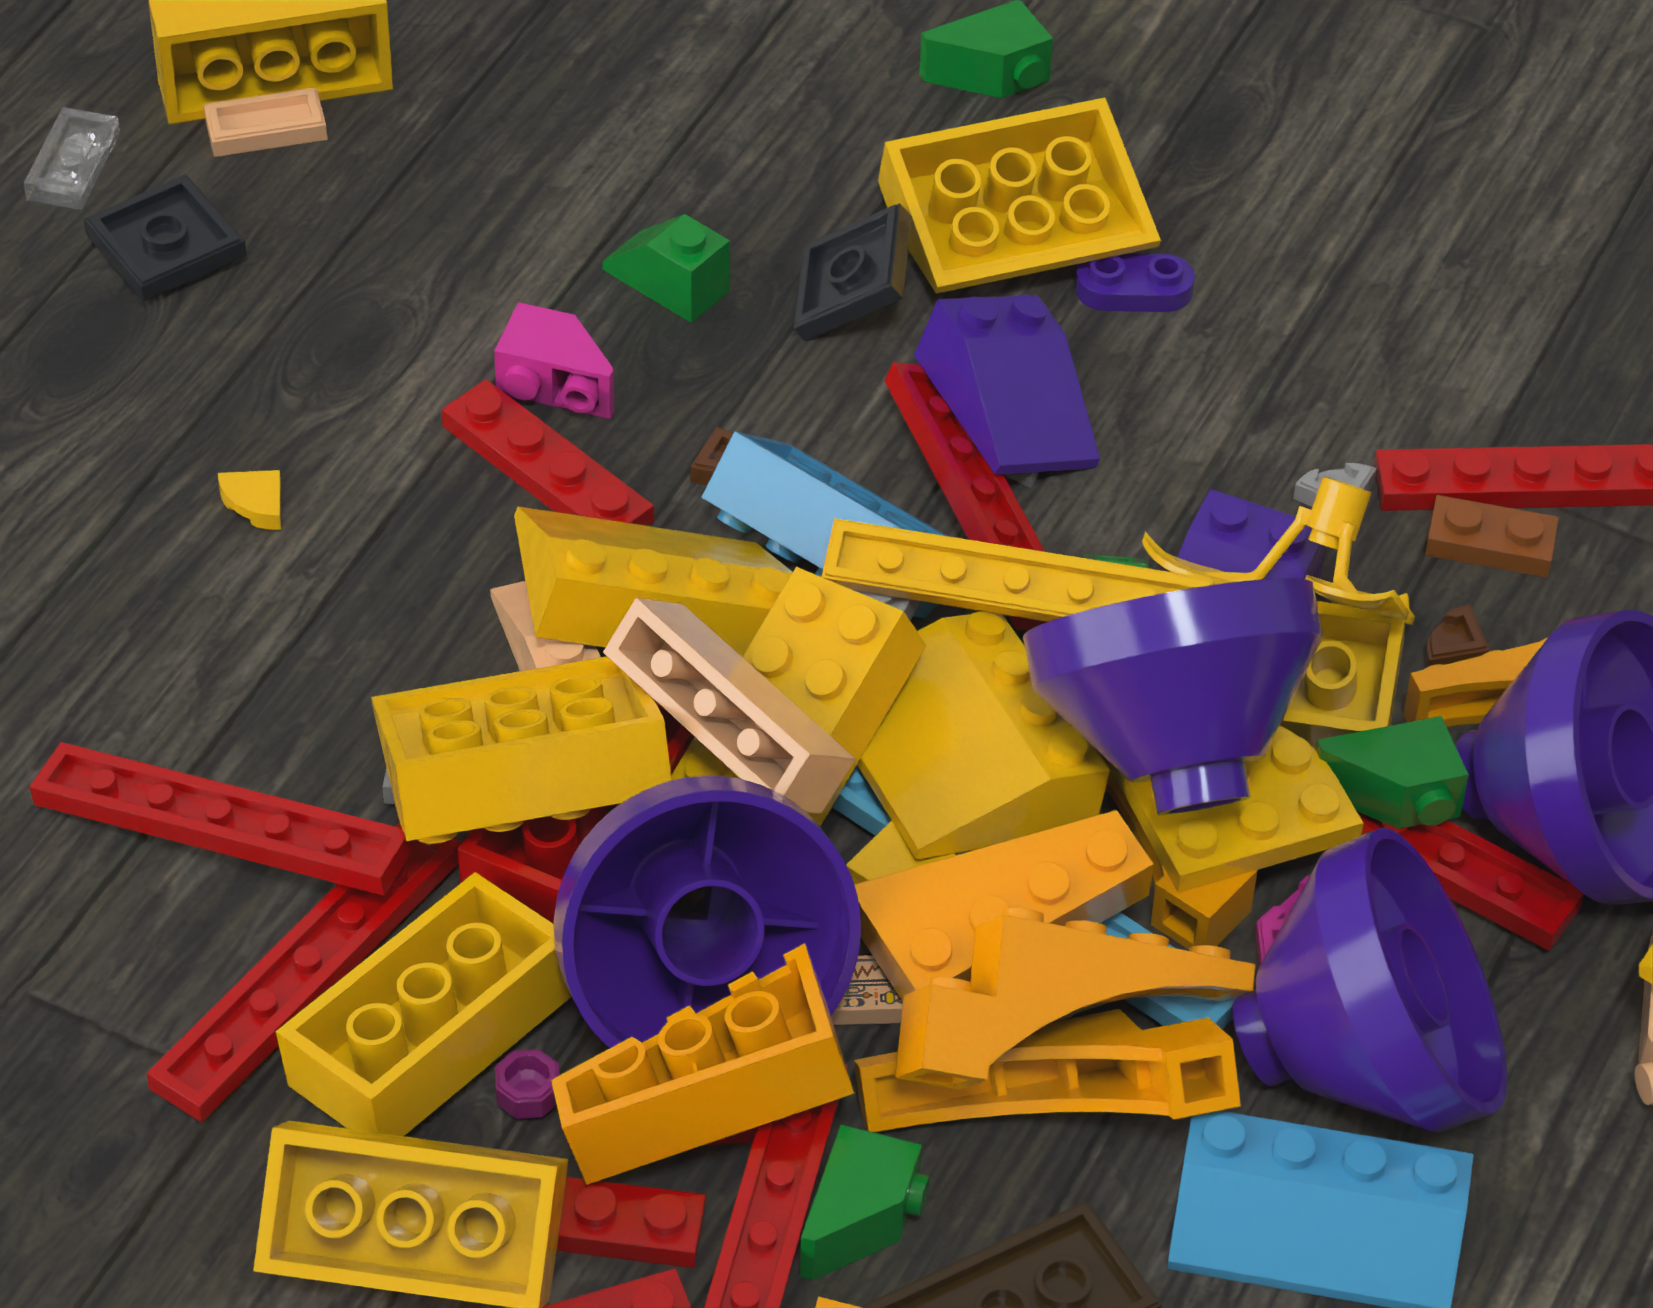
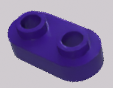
[1076,254,1195,312]

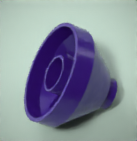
[1023,578,1323,815]
[1456,610,1653,905]
[554,776,861,1048]
[1233,828,1507,1133]

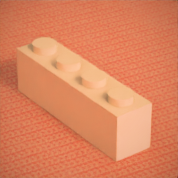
[603,598,856,813]

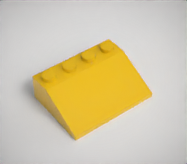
[878,98,1161,294]
[514,506,793,657]
[857,611,1110,860]
[371,656,672,844]

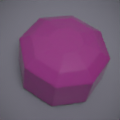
[495,1049,559,1119]

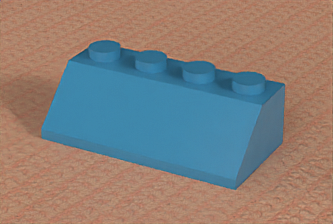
[702,431,947,618]
[1167,1111,1474,1308]

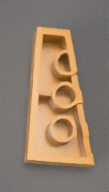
[854,810,1154,1001]
[551,943,854,1185]

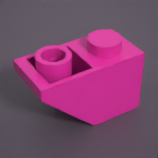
[494,302,614,419]

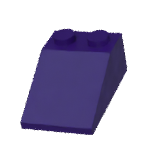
[914,295,1100,475]
[1178,489,1325,579]

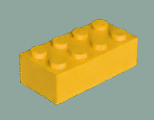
[148,0,393,124]
[671,567,926,826]
[1280,601,1405,748]
[276,872,572,1136]
[253,1121,568,1308]

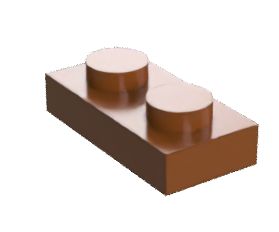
[1425,495,1559,578]

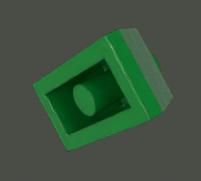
[919,0,1053,98]
[602,214,730,323]
[1315,716,1469,829]
[800,1125,931,1281]

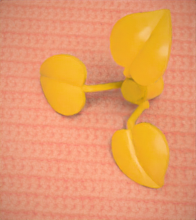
[1142,476,1415,625]

